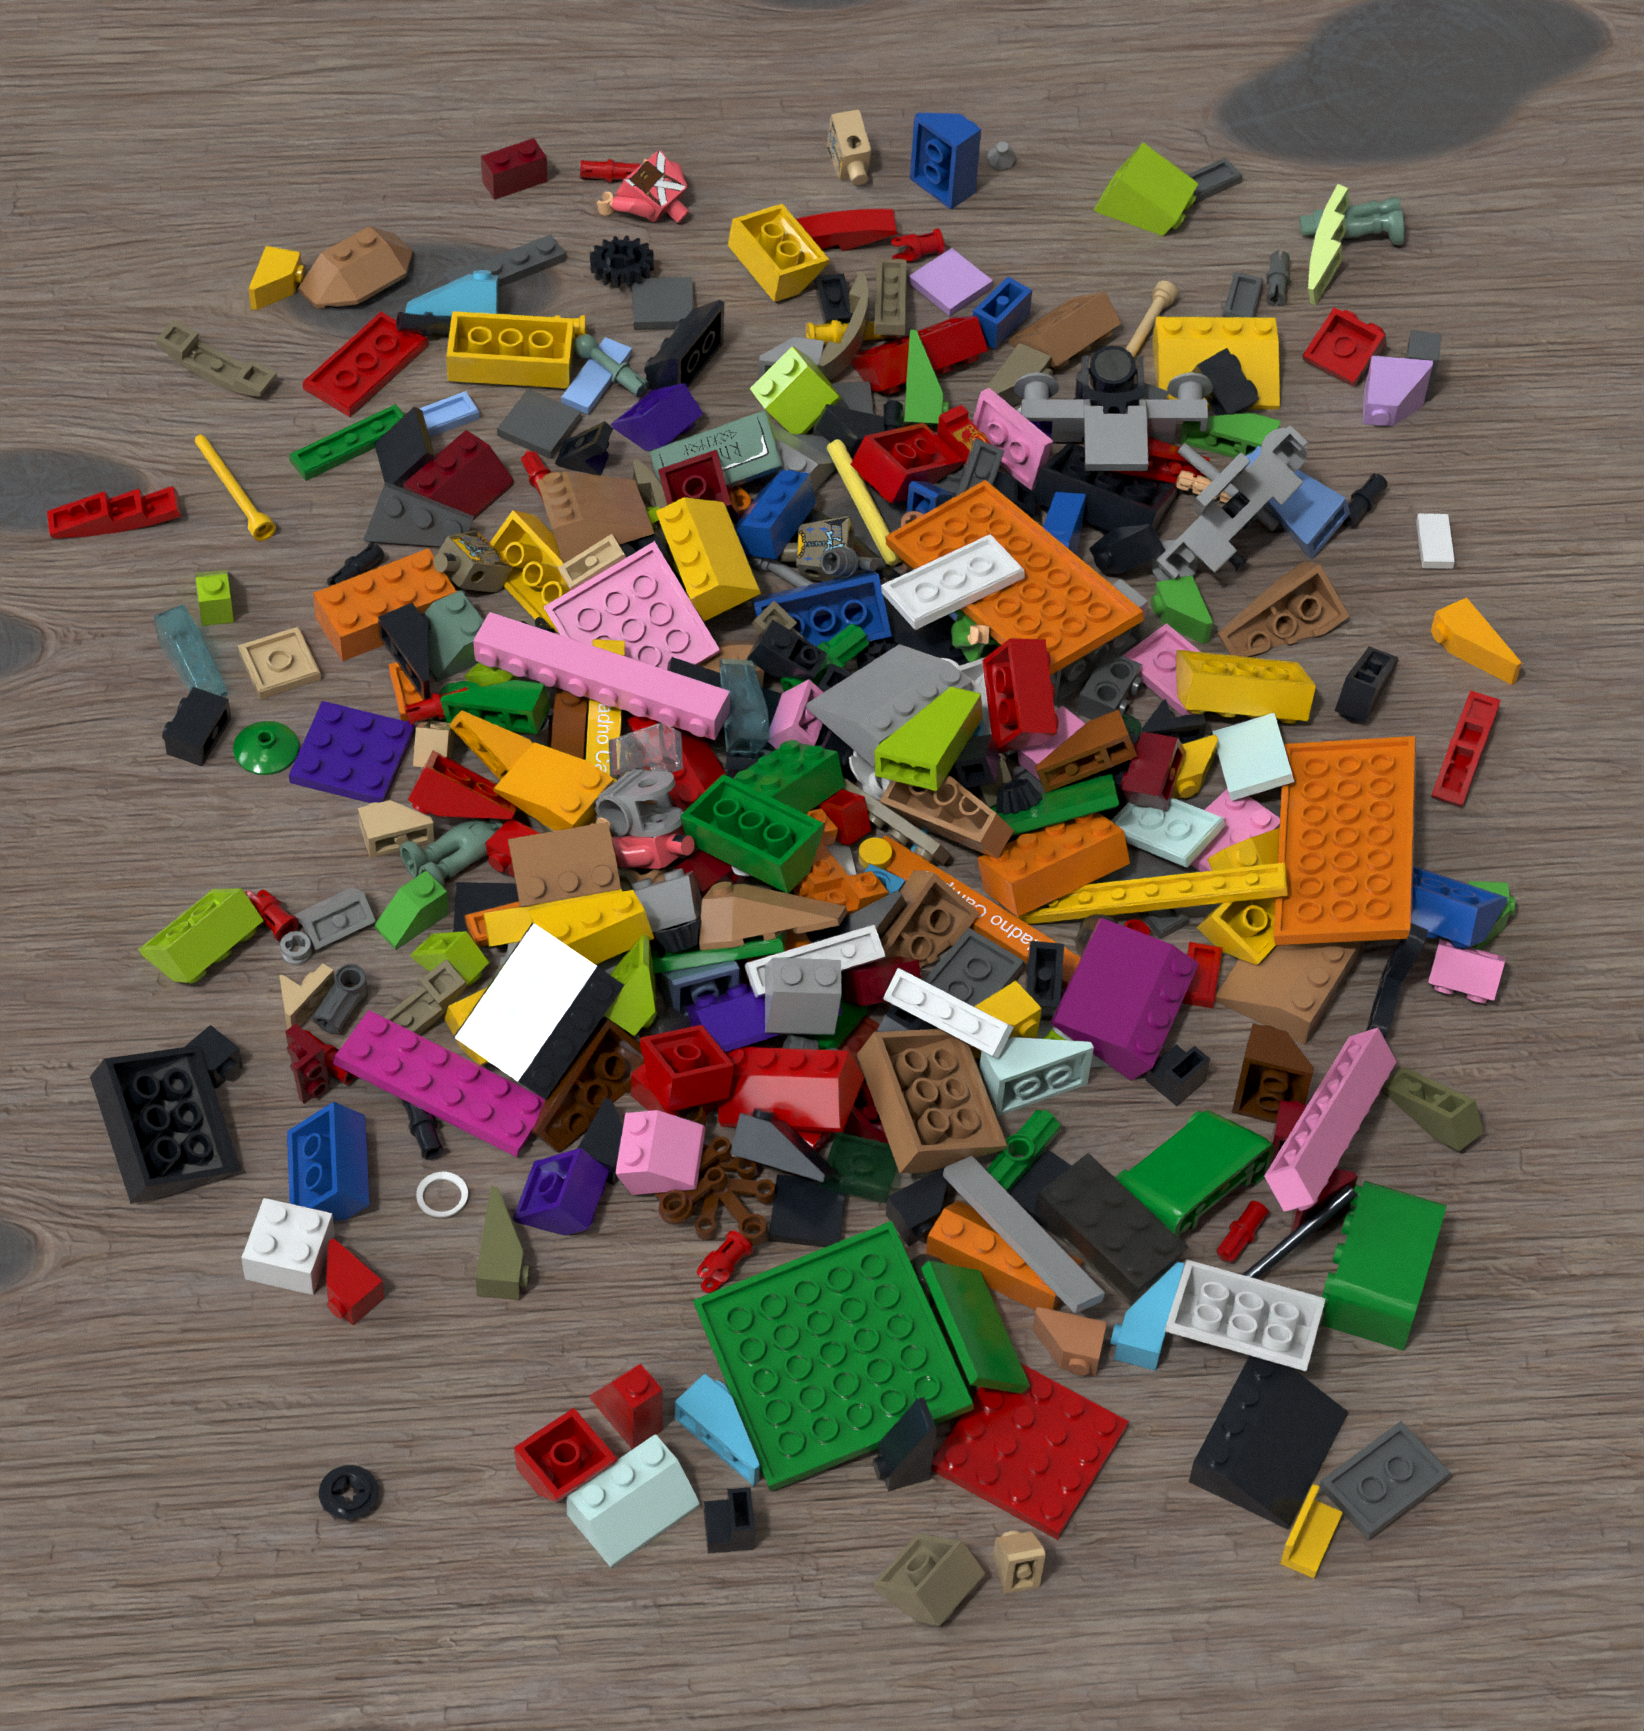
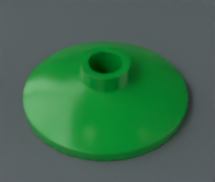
[233,721,299,775]

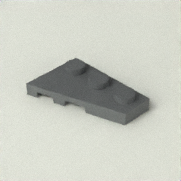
[363,482,474,546]

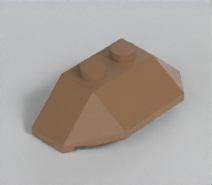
[298,226,413,309]

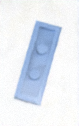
[561,337,632,415]

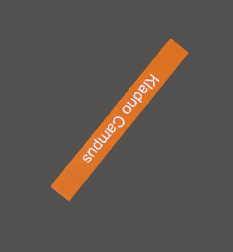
[882,835,1081,989]

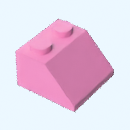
[615,1110,706,1195]

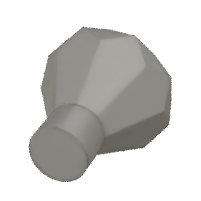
[987,141,1016,171]

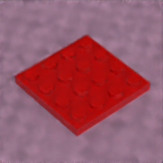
[931,1363,1129,1540]

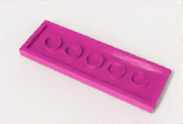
[333,1010,545,1157]

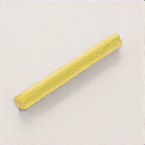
[827,439,902,567]

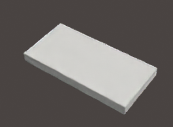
[881,534,1025,630]

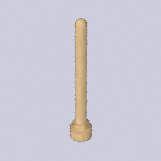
[1126,280,1178,357]

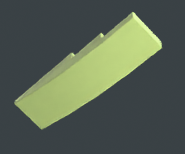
[1308,184,1350,305]

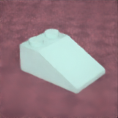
[979,1037,1094,1117]

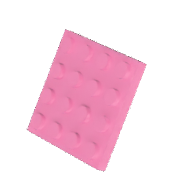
[544,541,721,710]

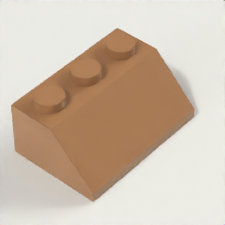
[1008,291,1121,370]
[508,822,621,907]

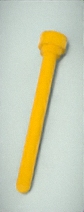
[194,434,276,541]

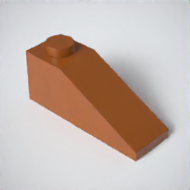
[1035,709,1138,793]

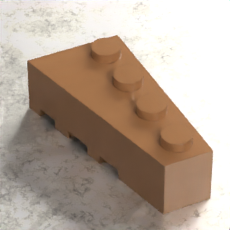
[879,774,1014,859]

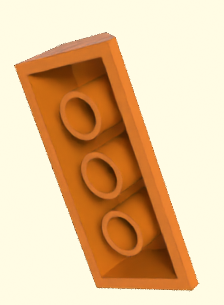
[925,1200,1084,1311]

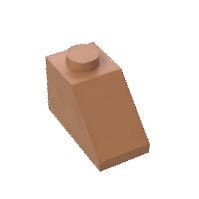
[1032,1307,1107,1376]

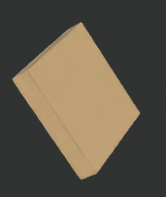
[238,626,321,699]

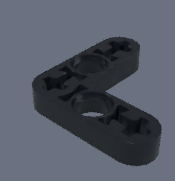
[1366,923,1428,1039]

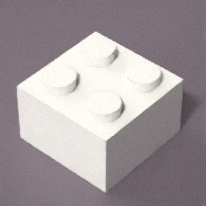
[242,1198,335,1295]

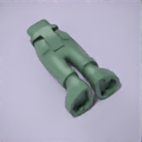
[1299,197,1404,246]
[399,818,508,887]

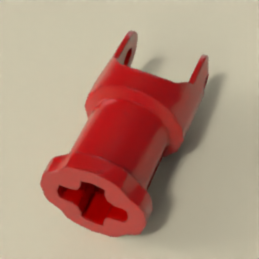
[891,228,945,262]
[244,889,299,942]
[697,1230,753,1293]

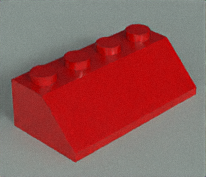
[850,316,988,395]
[627,716,727,812]
[718,1047,865,1132]

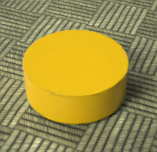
[858,838,892,870]

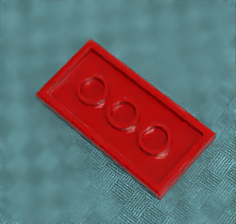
[302,311,428,417]

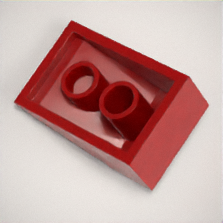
[850,423,964,504]
[408,750,517,819]

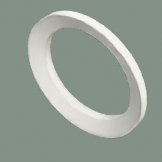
[416,1172,468,1218]

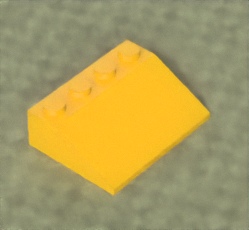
[1152,317,1280,410]

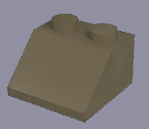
[872,1533,985,1626]

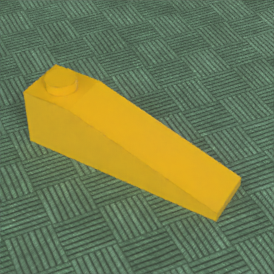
[483,889,623,947]

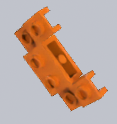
[793,808,889,918]

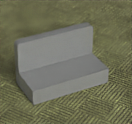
[294,888,376,950]

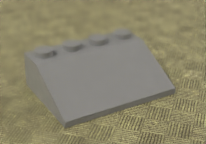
[806,644,972,767]

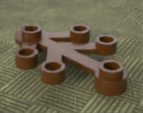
[653,1105,732,1224]
[678,1143,776,1246]

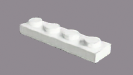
[745,925,886,998]
[883,968,1014,1058]

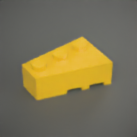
[528,890,654,965]

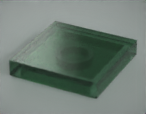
[819,1132,898,1203]

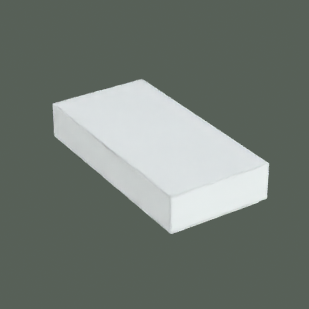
[1416,514,1455,569]

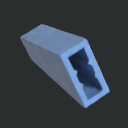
[1246,446,1350,559]

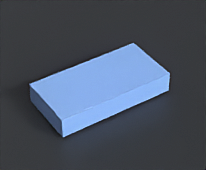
[420,391,480,437]

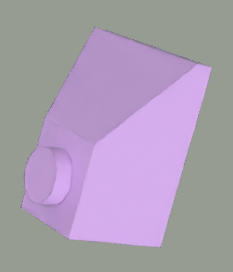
[1363,356,1433,426]

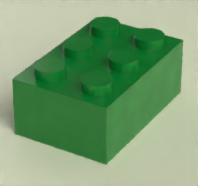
[733,740,845,814]

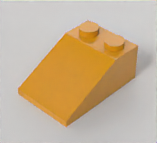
[494,742,613,831]

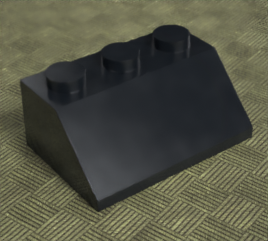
[644,300,724,390]

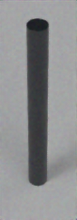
[1242,1184,1358,1279]

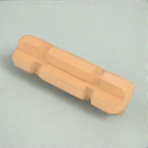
[1176,471,1231,503]

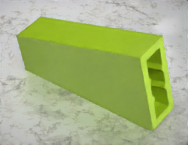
[874,687,982,791]

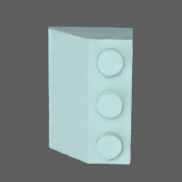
[566,1434,700,1568]

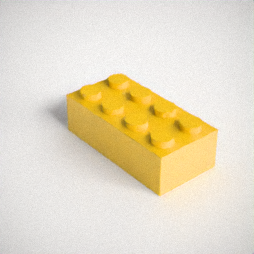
[446,311,574,388]

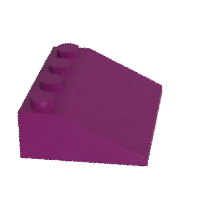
[1050,918,1199,1081]

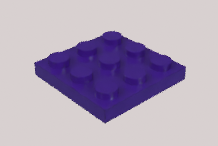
[289,701,415,803]

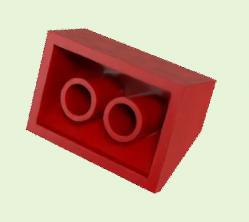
[982,638,1059,753]

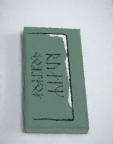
[649,410,784,487]

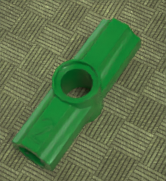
[780,623,869,692]
[986,1109,1061,1193]

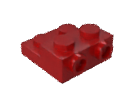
[1302,307,1387,387]

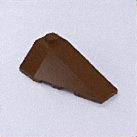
[532,1018,644,1152]

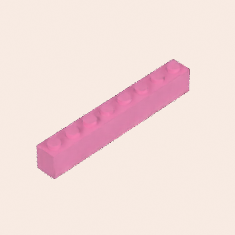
[473,612,730,740]
[1264,1027,1397,1212]

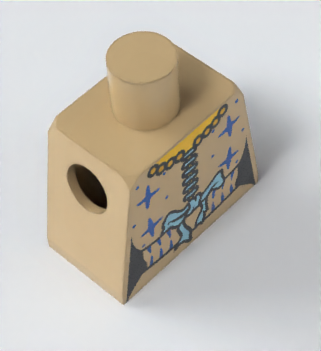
[826,109,871,185]

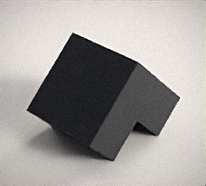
[1145,1044,1210,1106]
[704,1487,755,1554]

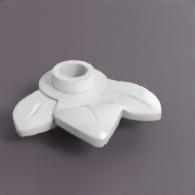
[849,750,891,801]

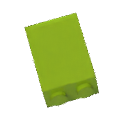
[1093,142,1199,236]

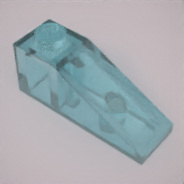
[154,604,228,697]
[719,659,770,754]

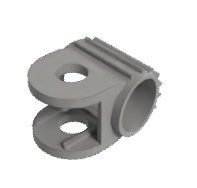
[594,769,683,837]

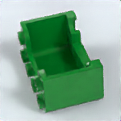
[1321,1180,1447,1351]

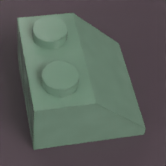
[425,590,484,682]

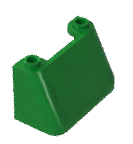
[1111,1110,1275,1255]

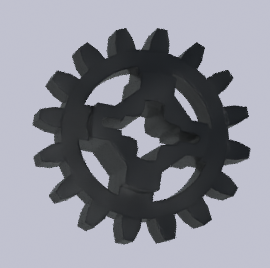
[590,235,654,288]

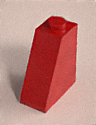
[590,1363,663,1450]

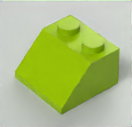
[750,346,842,435]
[604,934,657,1036]

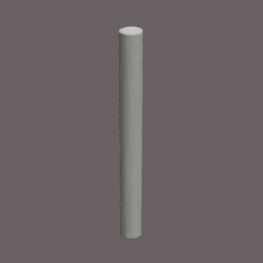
[1177,443,1280,531]

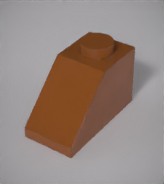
[551,688,589,760]

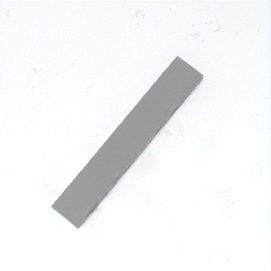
[943,1156,1105,1314]

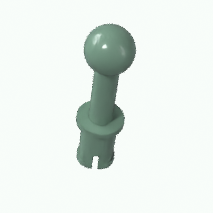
[574,334,649,397]

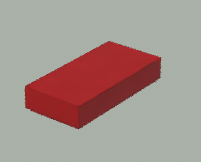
[1182,942,1222,1009]

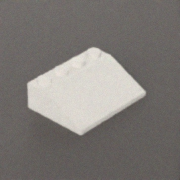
[1165,1260,1326,1371]

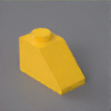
[248,246,306,310]
[1171,734,1218,799]

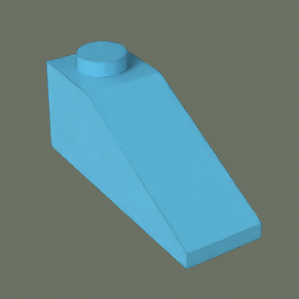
[405,270,499,316]
[1110,1262,1184,1371]
[674,1374,760,1486]

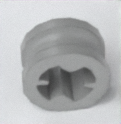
[280,931,312,966]

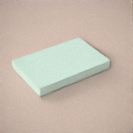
[1212,713,1295,801]
[1112,797,1225,867]

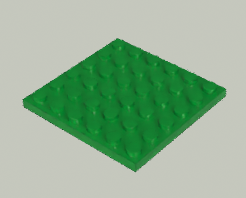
[692,1221,974,1492]

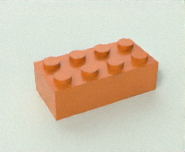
[313,548,457,662]
[977,812,1130,917]

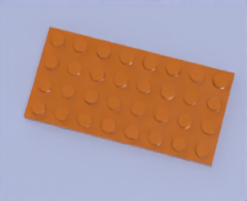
[885,480,1144,676]
[1274,736,1416,945]

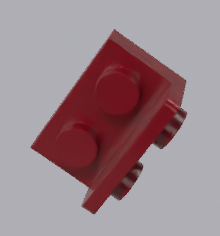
[285,1023,330,1104]

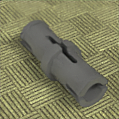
[1266,250,1290,306]

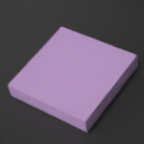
[908,248,993,316]

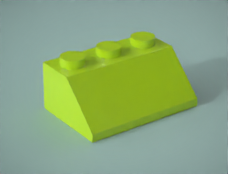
[138,888,263,984]

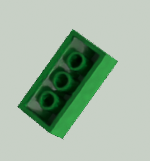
[680,774,825,894]

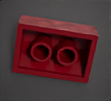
[404,430,514,520]

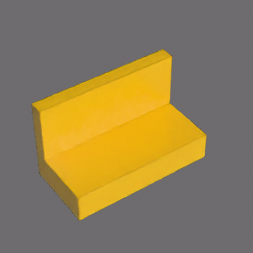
[1280,1484,1343,1579]

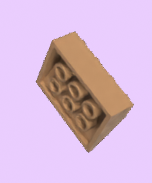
[537,471,654,563]
[1214,941,1366,1045]
[857,1029,1007,1174]

